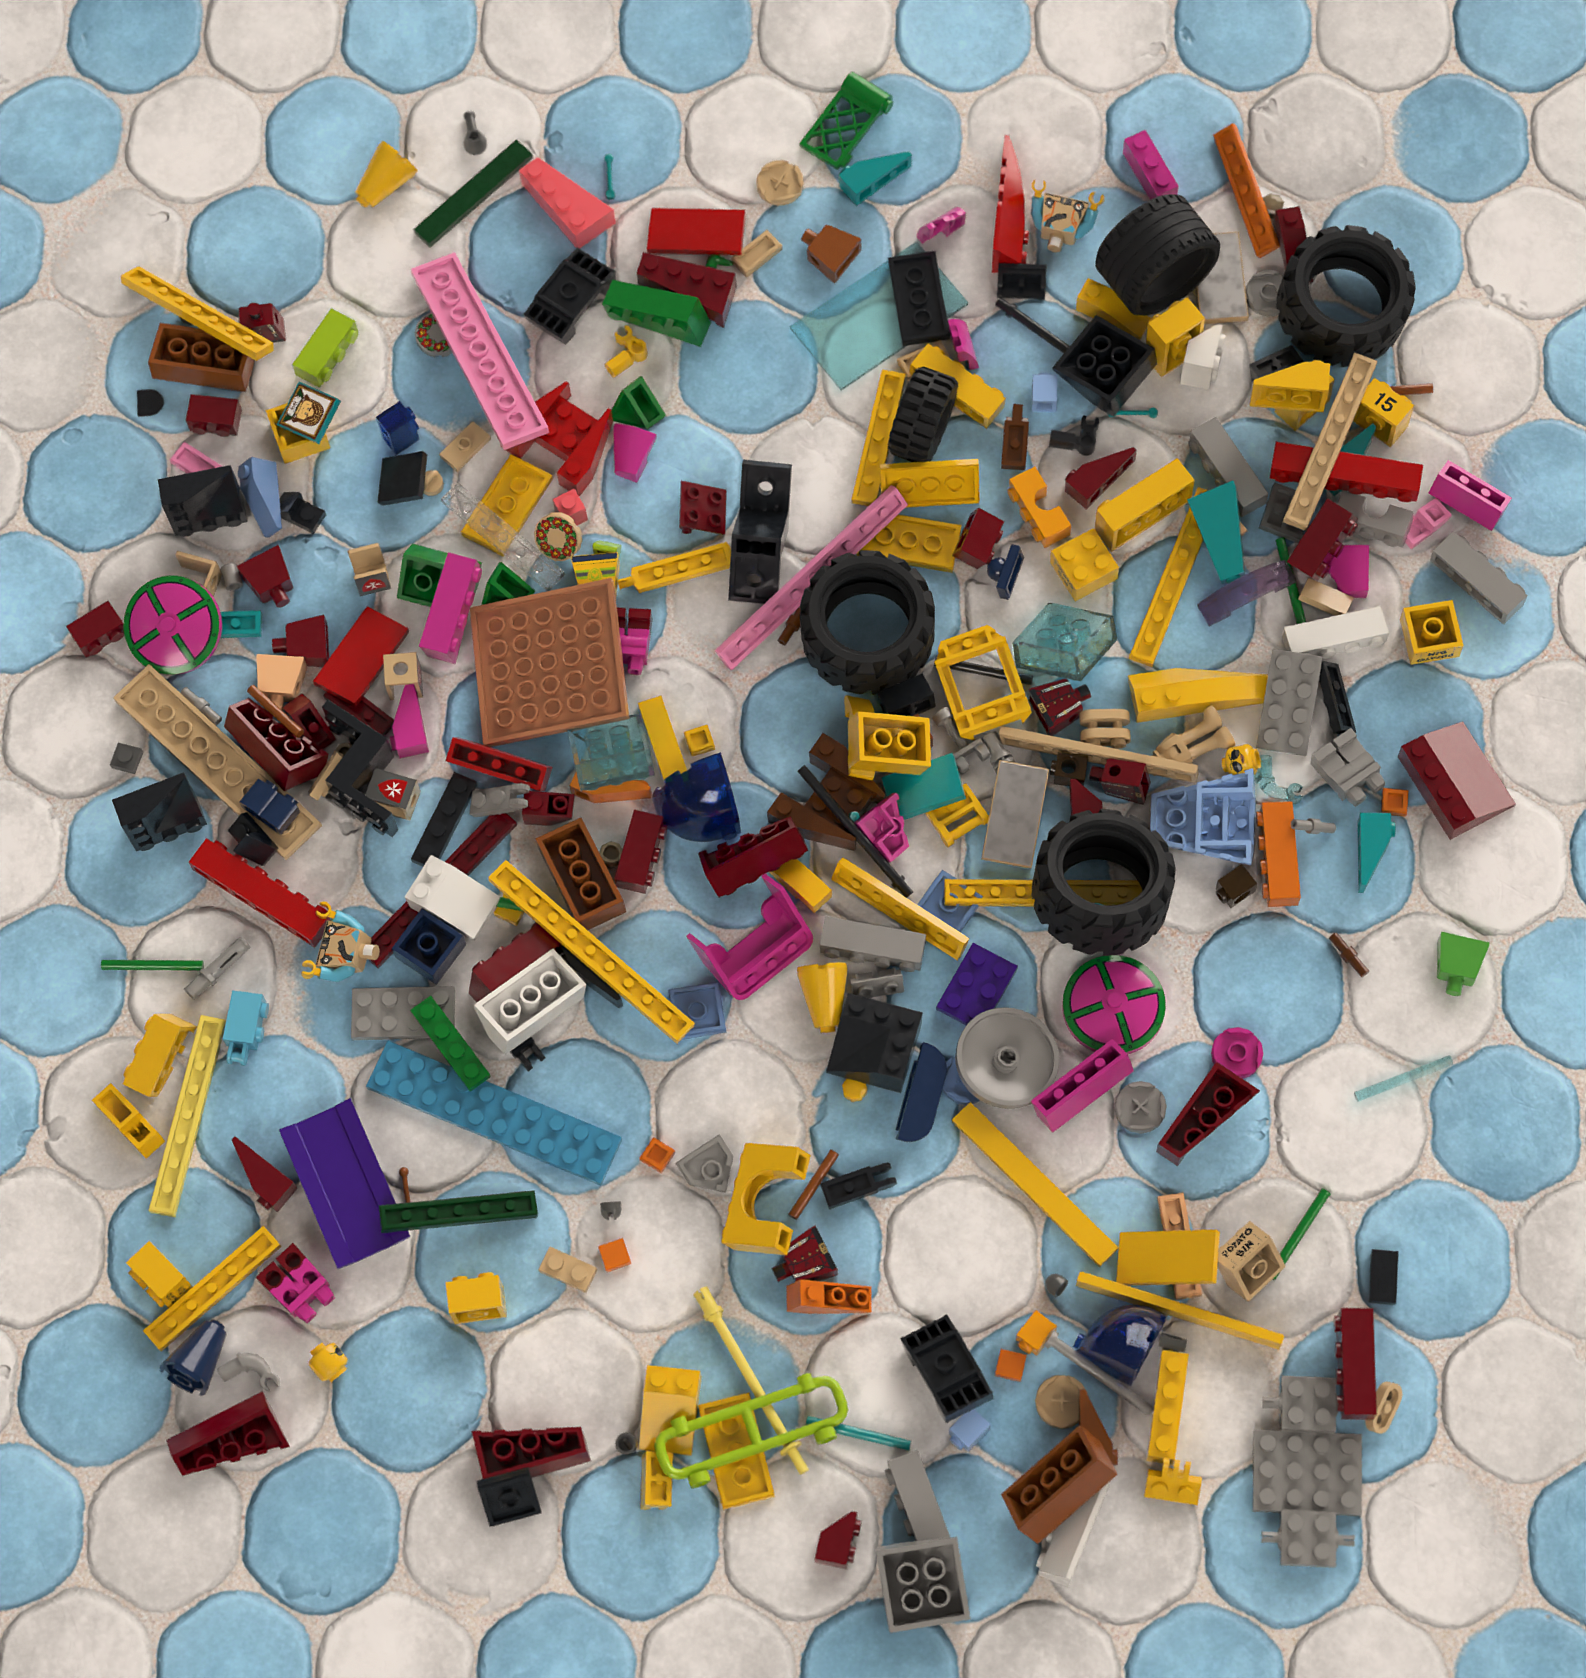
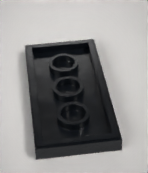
[888,251,950,346]

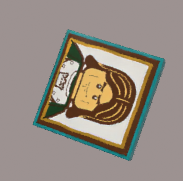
[277,382,341,444]

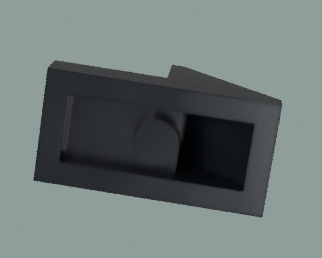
[279,492,326,534]
[228,812,279,866]

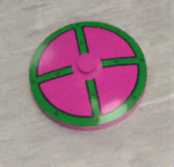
[123,576,222,675]
[1062,955,1166,1054]

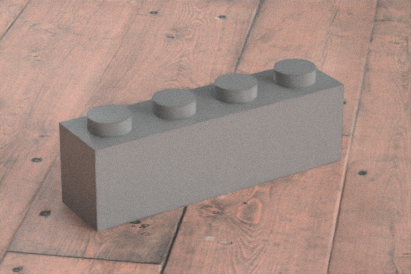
[1188,417,1268,517]
[1430,531,1528,625]
[820,916,926,972]
[884,1450,950,1541]

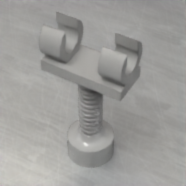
[932,707,991,775]

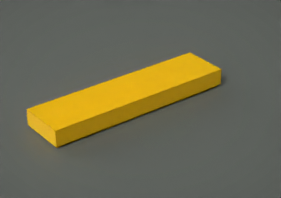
[638,696,692,794]

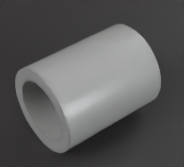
[220,563,243,591]

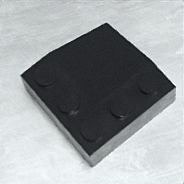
[1052,315,1157,417]
[158,465,247,537]
[112,772,207,852]
[826,993,923,1093]

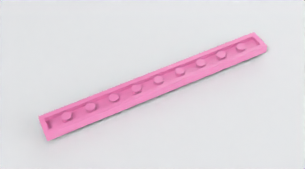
[715,485,908,670]

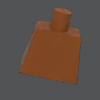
[801,225,861,283]

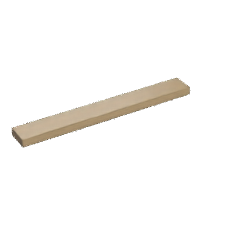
[1283,353,1378,531]
[999,726,1199,783]

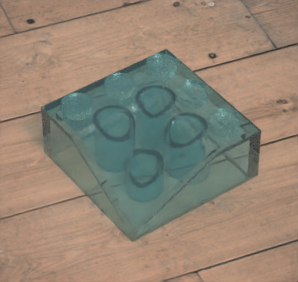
[1012,603,1117,681]
[567,713,655,791]

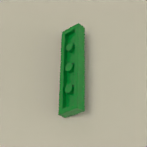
[410,996,491,1092]

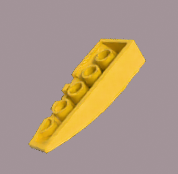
[1128,668,1268,723]

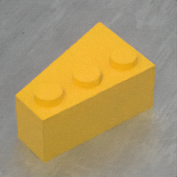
[123,1014,197,1097]

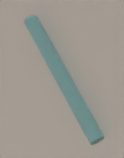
[1354,1055,1453,1102]

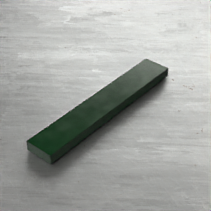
[413,139,533,248]
[378,1190,538,1233]

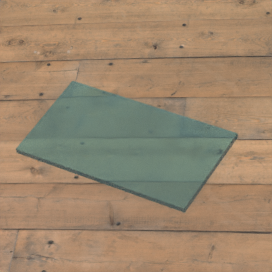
[790,241,968,391]

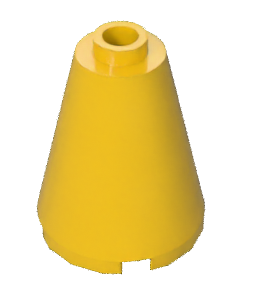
[355,141,418,208]
[797,962,848,1033]

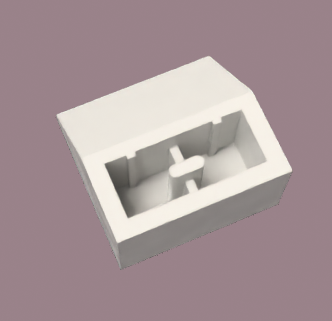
[1180,324,1226,390]

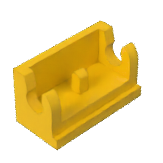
[640,1451,673,1510]

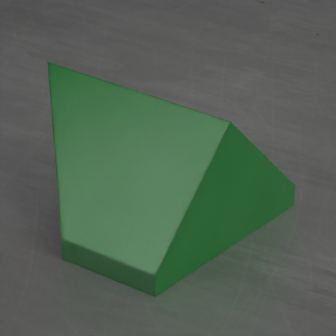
[611,376,666,430]
[481,562,535,605]

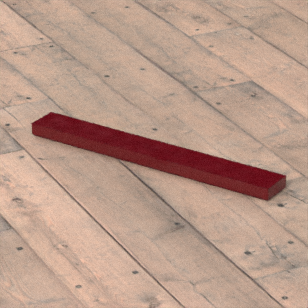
[368,813,517,969]

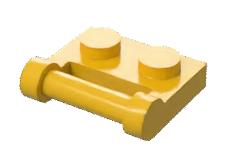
[925,783,989,847]

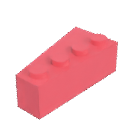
[519,157,616,248]

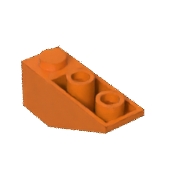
[569,760,652,803]
[786,1279,872,1314]

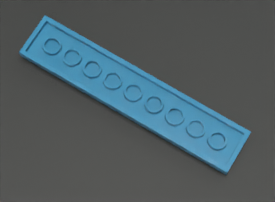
[366,1041,622,1186]

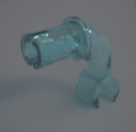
[1255,755,1303,804]

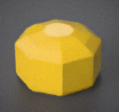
[842,1078,868,1102]

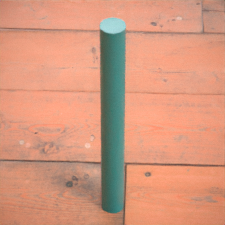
[805,1416,911,1451]

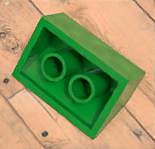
[396,543,482,610]

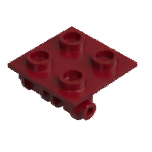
[679,480,726,535]

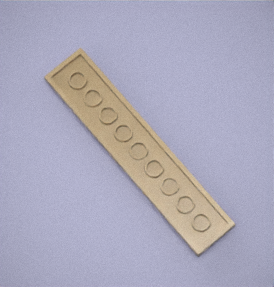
[113,664,322,860]

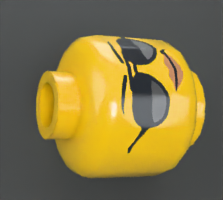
[1222,744,1261,775]
[308,1342,348,1382]

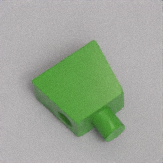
[1437,932,1490,996]

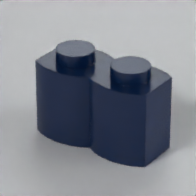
[240,779,300,835]

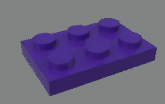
[936,943,1018,1026]

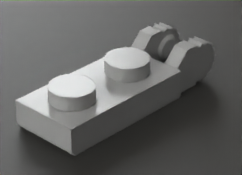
[469,783,530,817]

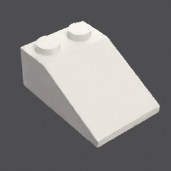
[405,855,501,941]

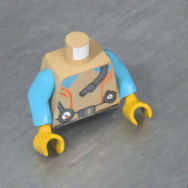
[1031,180,1105,252]
[301,901,379,982]

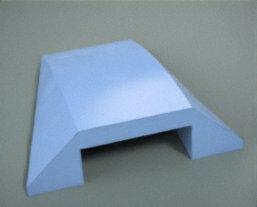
[1150,768,1256,866]

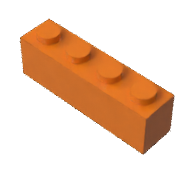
[1256,801,1301,907]

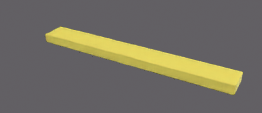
[148,1015,226,1218]

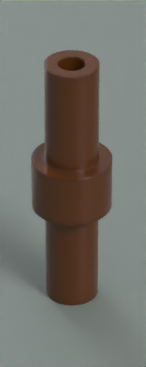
[778,607,800,646]
[1329,932,1369,978]

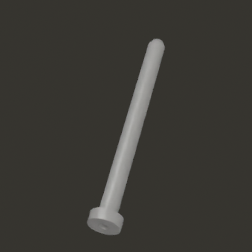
[1042,1330,1153,1415]

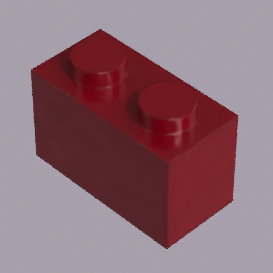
[186,394,242,437]
[952,508,1004,569]
[66,601,124,658]

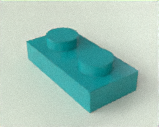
[220,610,262,638]

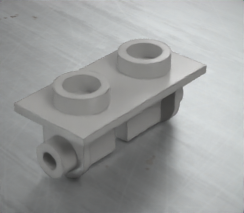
[850,968,904,998]

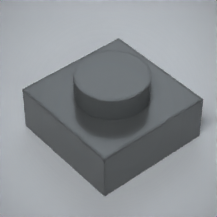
[110,742,143,774]
[1158,1333,1187,1352]

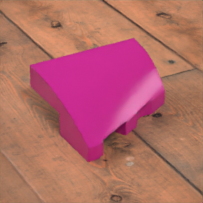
[916,207,966,244]
[613,423,657,483]
[1329,545,1369,598]
[855,792,909,862]

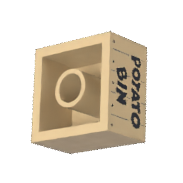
[1217,1221,1286,1302]

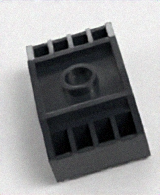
[523,247,616,345]
[900,1314,993,1423]

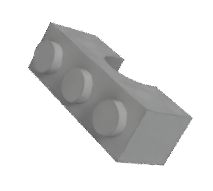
[1337,490,1413,547]

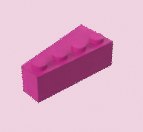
[419,552,482,664]

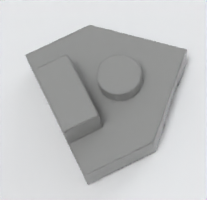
[675,1135,733,1192]

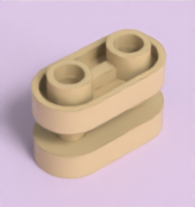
[1079,709,1131,749]

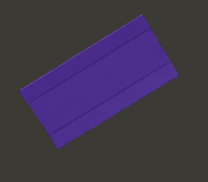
[279,1098,410,1269]

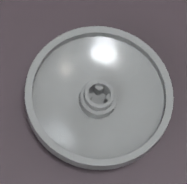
[955,1008,1059,1109]

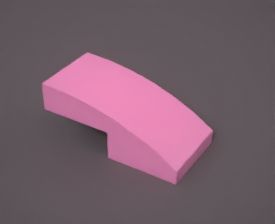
[1405,498,1452,549]

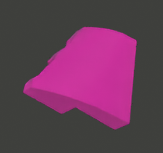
[948,319,979,370]

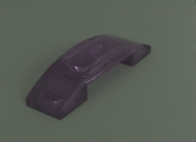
[1197,560,1297,627]

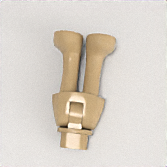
[1152,705,1235,776]

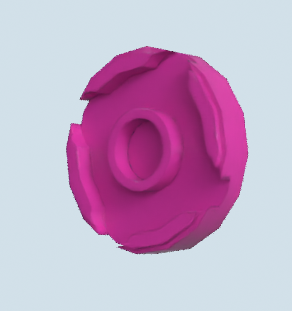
[1211,1027,1263,1078]

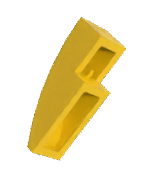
[769,859,832,913]
[92,1083,166,1159]

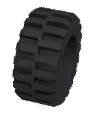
[888,367,958,462]

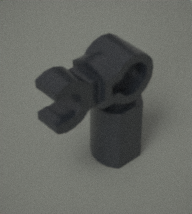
[1049,415,1099,456]

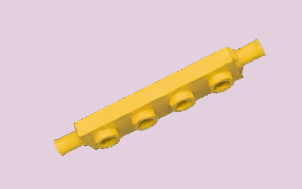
[617,542,731,593]

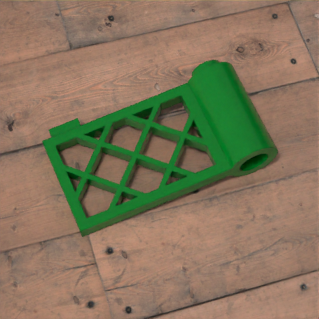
[799,72,893,170]

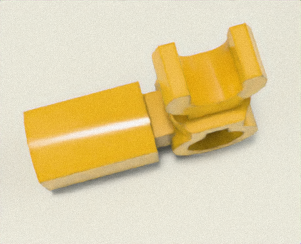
[604,325,648,378]

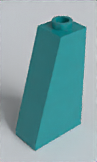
[1187,480,1245,585]

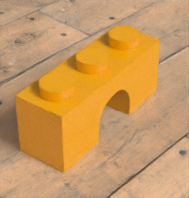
[1007,466,1071,548]

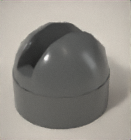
[600,1201,622,1220]
[1045,1274,1068,1297]
[615,1433,638,1455]

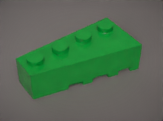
[602,280,711,347]

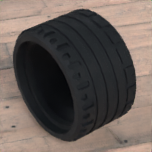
[1095,194,1220,316]

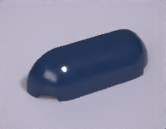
[896,1042,947,1142]

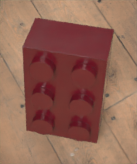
[1287,498,1358,581]

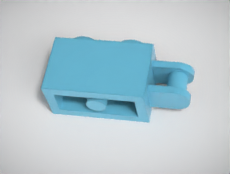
[223,990,269,1066]

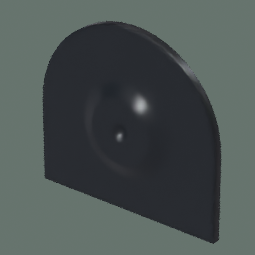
[137,389,164,417]

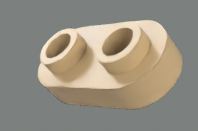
[1365,1381,1402,1434]

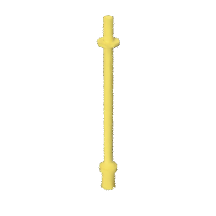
[693,1286,809,1475]

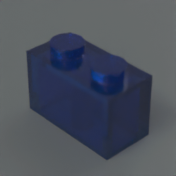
[376,401,420,455]

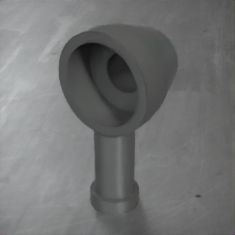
[463,111,487,155]

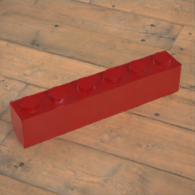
[1269,442,1423,502]
[189,838,331,948]

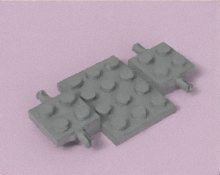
[1253,1376,1362,1568]

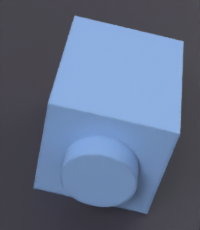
[1032,372,1057,412]
[949,1409,991,1452]

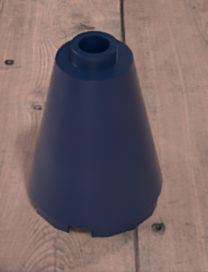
[160,1319,227,1396]

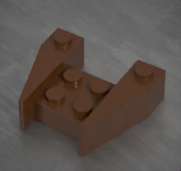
[767,733,886,851]

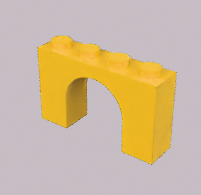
[721,1143,811,1255]

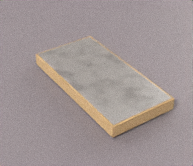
[1196,232,1248,324]
[981,760,1049,869]

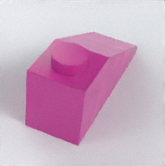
[389,684,429,758]

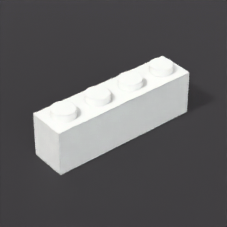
[1282,606,1389,659]

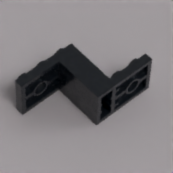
[728,459,792,604]
[322,699,398,837]

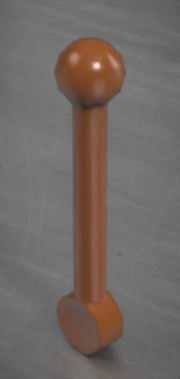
[399,1167,410,1203]

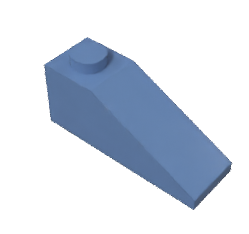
[238,457,282,538]

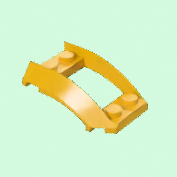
[934,625,1032,741]

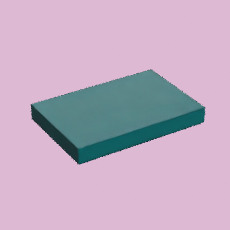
[882,753,966,820]

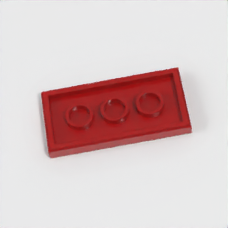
[646,208,746,255]
[313,606,409,707]

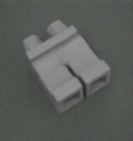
[1310,728,1385,807]

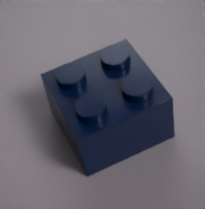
[392,908,466,985]

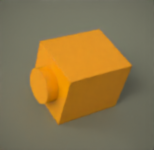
[1016,1310,1057,1356]

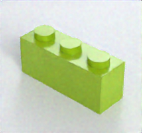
[292,308,359,388]

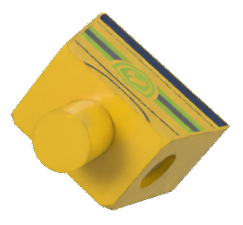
[571,552,620,596]

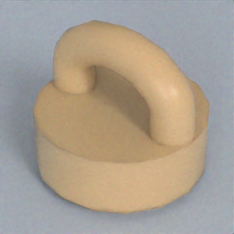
[424,470,444,496]

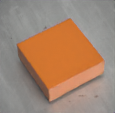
[1381,788,1408,817]
[639,1137,676,1174]
[598,1238,632,1272]
[995,1349,1027,1382]

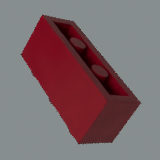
[614,810,668,894]

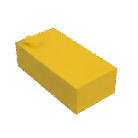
[1095,458,1195,552]

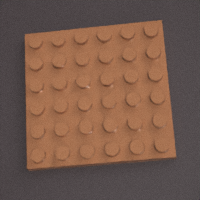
[470,578,629,747]

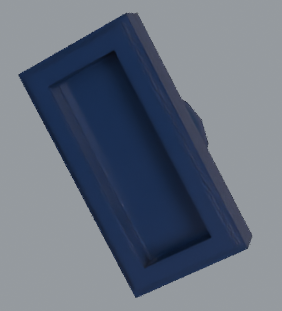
[987,544,1024,600]

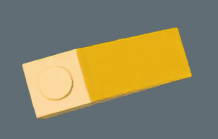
[1076,278,1151,340]

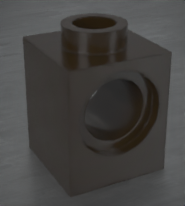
[1050,752,1088,786]
[1215,864,1257,908]

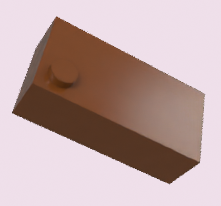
[148,323,255,392]
[535,818,626,930]
[1001,1425,1118,1544]

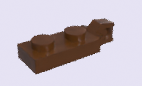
[1001,404,1029,470]

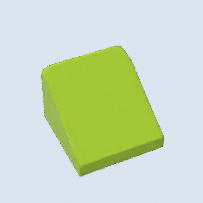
[592,540,622,556]

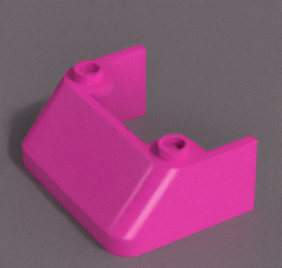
[686,874,813,1000]

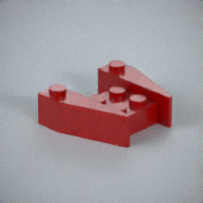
[500,381,613,496]

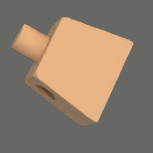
[256,654,307,711]

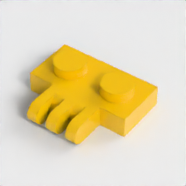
[1144,1458,1202,1505]

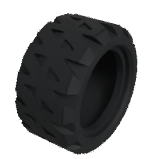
[1276,225,1416,367]
[800,550,935,695]
[1031,809,1176,956]

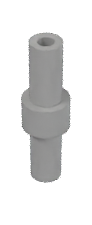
[180,687,222,725]
[1291,818,1336,834]

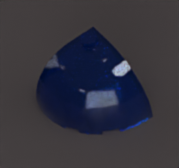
[652,752,741,842]
[1073,1305,1168,1386]

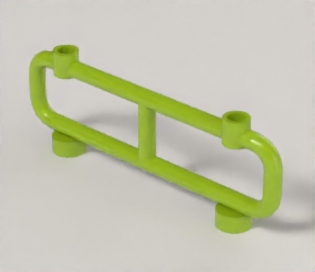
[654,1373,848,1489]

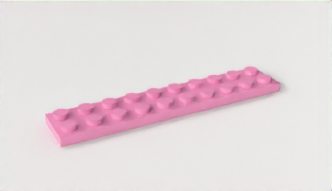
[411,252,549,450]

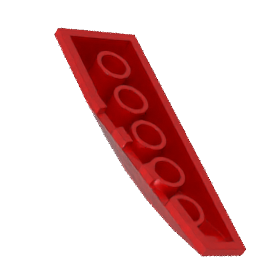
[992,135,1029,273]

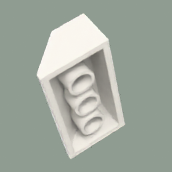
[474,949,586,1055]
[1036,1482,1110,1587]

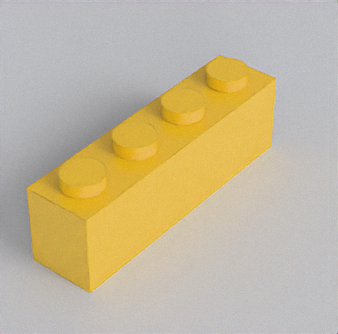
[909,343,1006,429]
[1146,1350,1189,1465]

